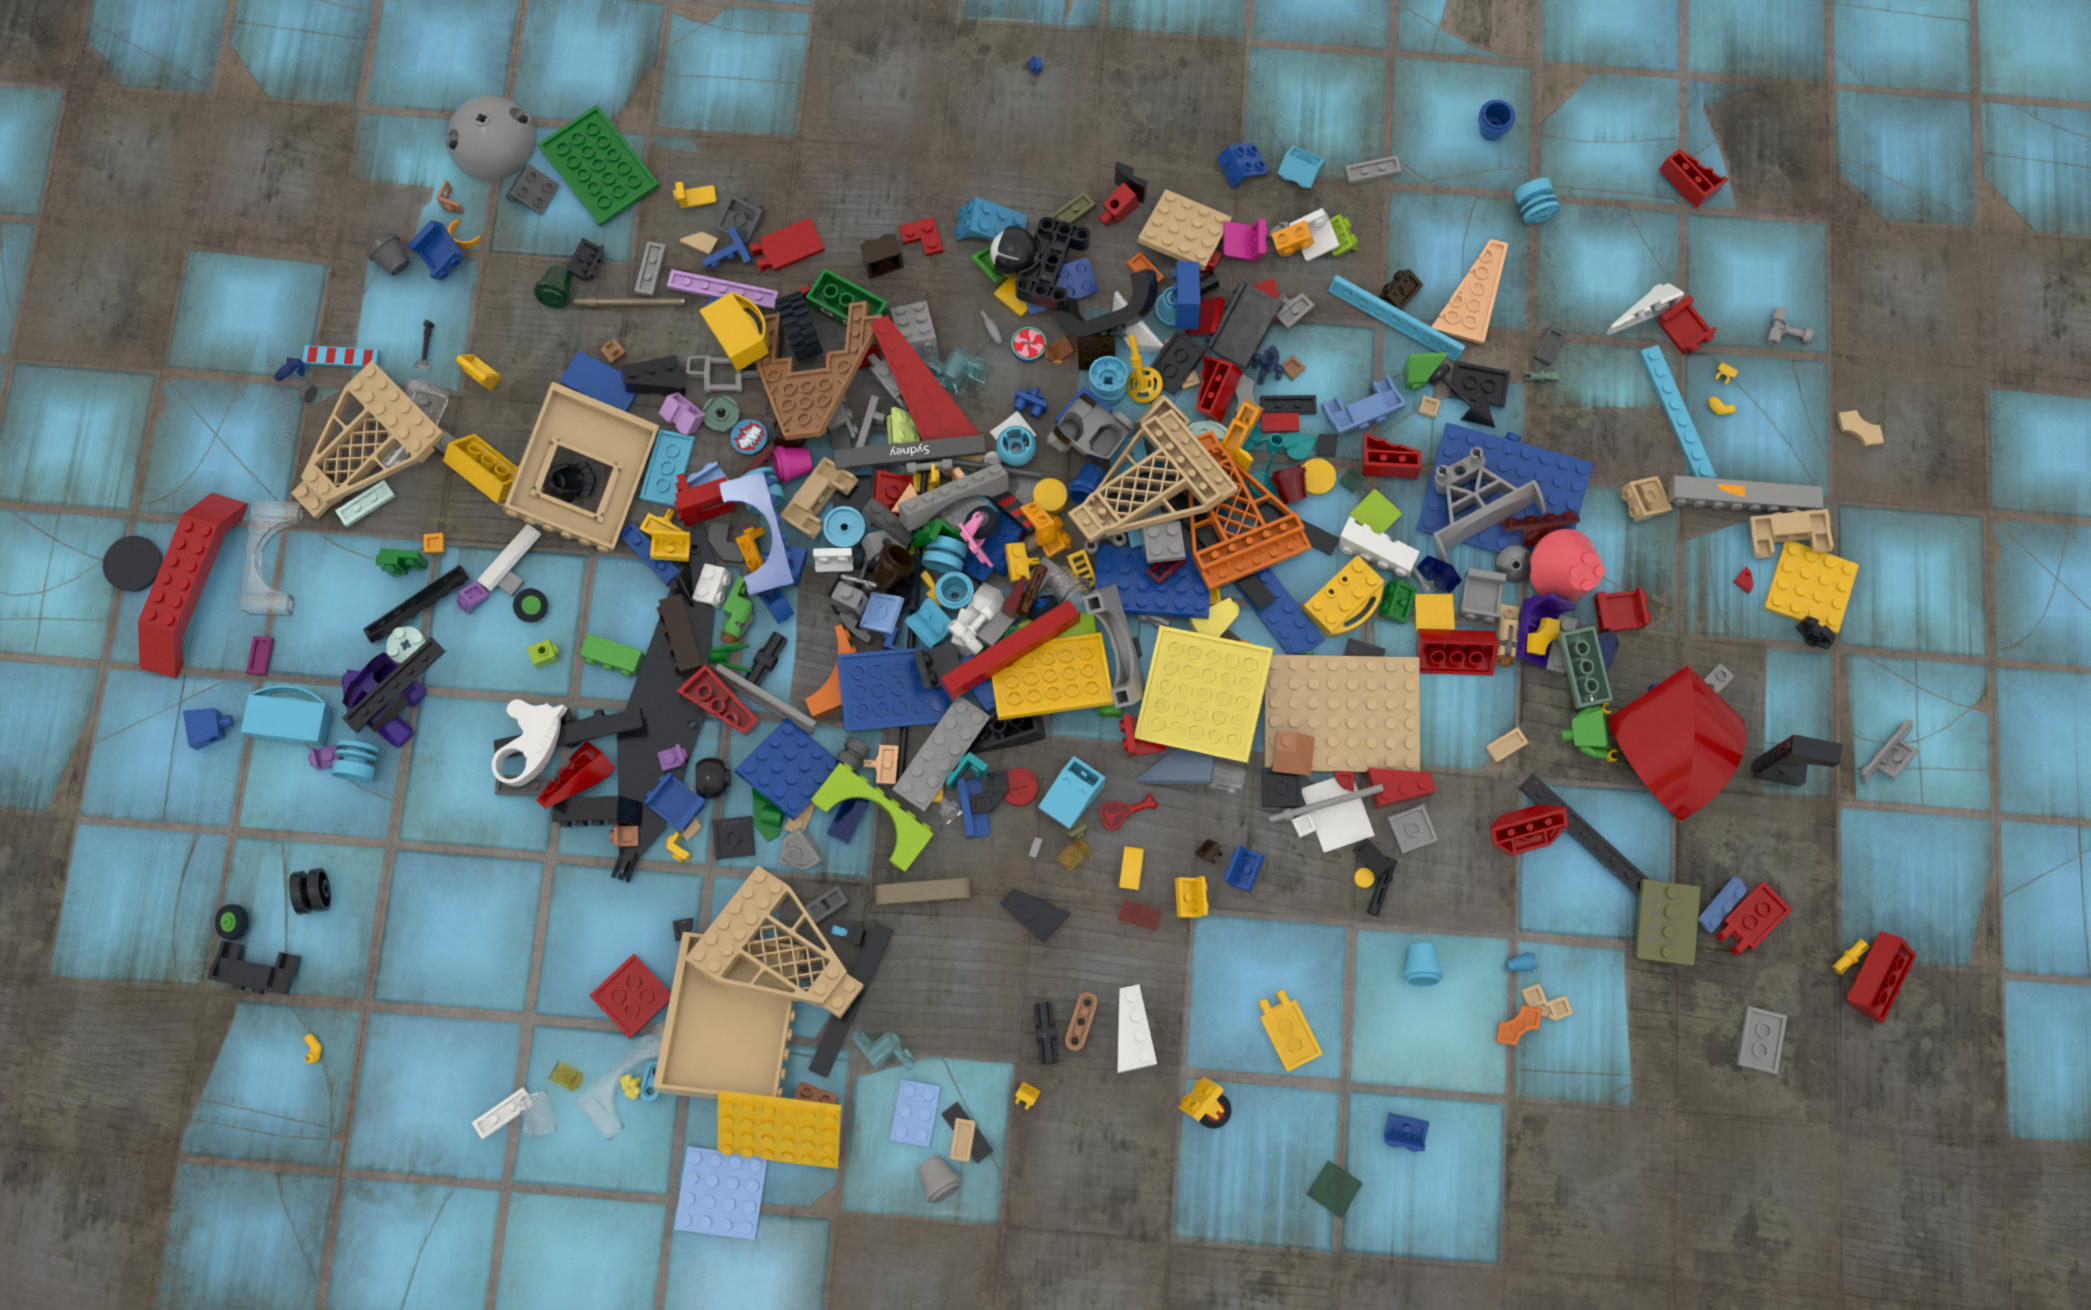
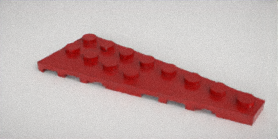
[870,316,979,441]

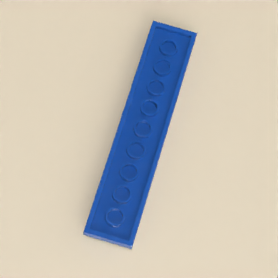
[1193,501,1325,655]

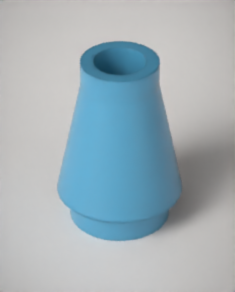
[1507,952,1537,972]

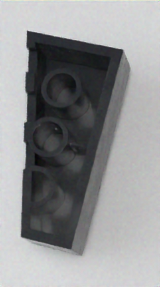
[552,796,642,828]

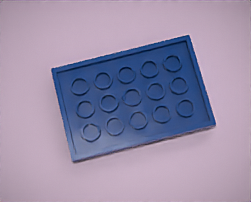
[1095,544,1210,619]
[836,647,955,732]

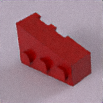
[1659,149,1729,208]
[1196,355,1243,422]
[1365,768,1436,809]

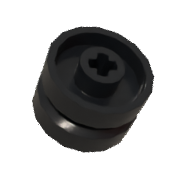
[289,867,331,915]

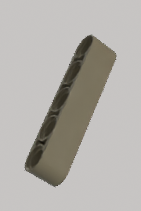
[874,878,971,907]

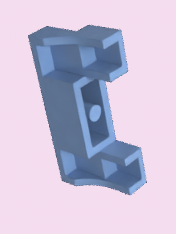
[1321,375,1407,436]

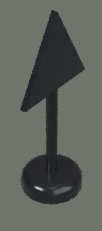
[1428,363,1496,428]

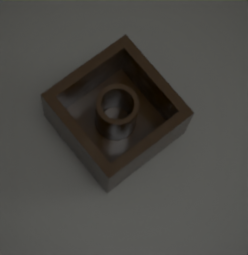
[860,233,904,279]

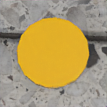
[1302,459,1336,496]

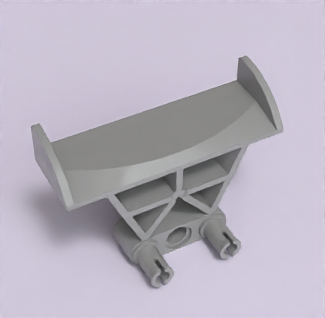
[1433,447,1546,566]

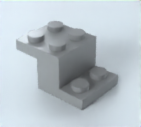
[1138,512,1186,563]

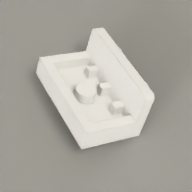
[692,564,731,609]

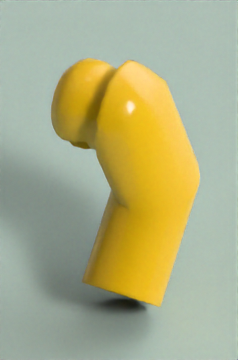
[303,1033,322,1064]

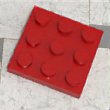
[589,954,671,1039]

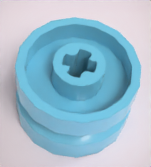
[823,506,867,549]
[921,535,968,574]

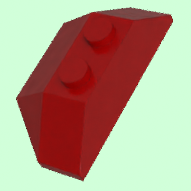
[1490,804,1569,855]

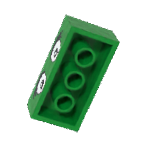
[805,268,889,327]

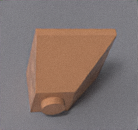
[1272,731,1315,776]

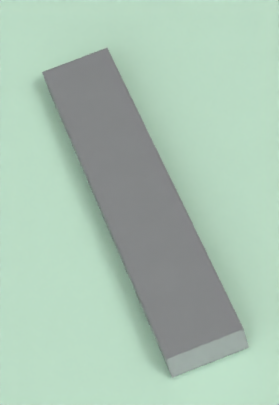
[976,556,1059,648]
[715,664,816,735]

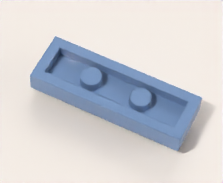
[1698,876,1747,934]

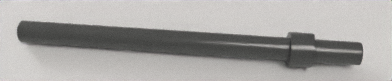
[930,458,1042,479]

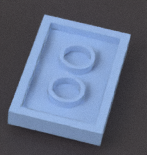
[890,1079,941,1148]

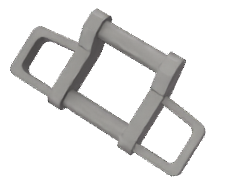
[686,355,761,393]

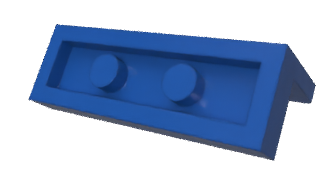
[957,778,990,839]

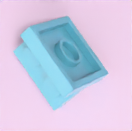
[905,598,953,649]

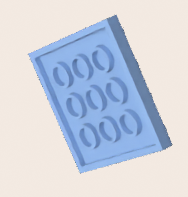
[674,1146,768,1240]

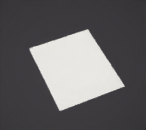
[1302,778,1375,852]

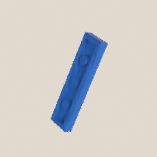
[619,522,680,586]

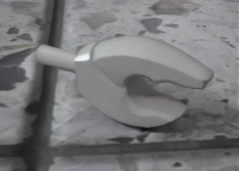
[980,310,1002,344]

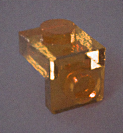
[1044,335,1076,364]

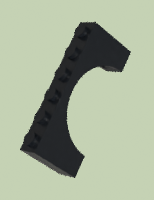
[1751,734,1842,787]

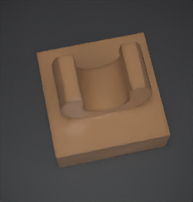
[600,338,627,365]

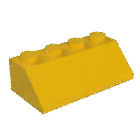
[443,434,518,503]

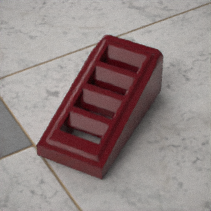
[1146,557,1187,585]
[1001,575,1026,619]

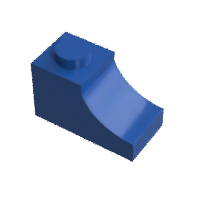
[758,589,794,624]

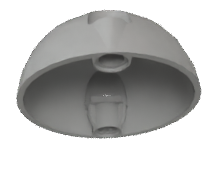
[445,94,537,180]

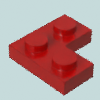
[899,217,943,257]

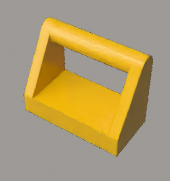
[456,354,502,392]

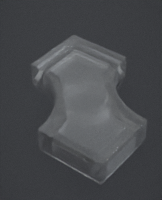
[1014,467,1040,505]

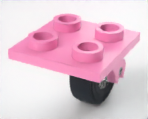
[958,506,999,568]

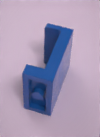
[408,220,465,280]
[644,772,708,834]

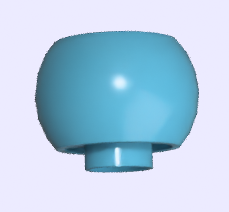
[996,426,1037,467]

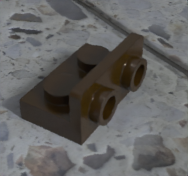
[1379,269,1423,310]

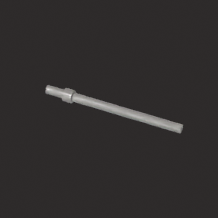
[1269,784,1384,823]

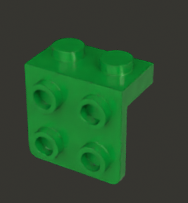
[911,518,965,548]

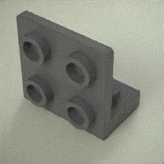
[505,164,559,215]

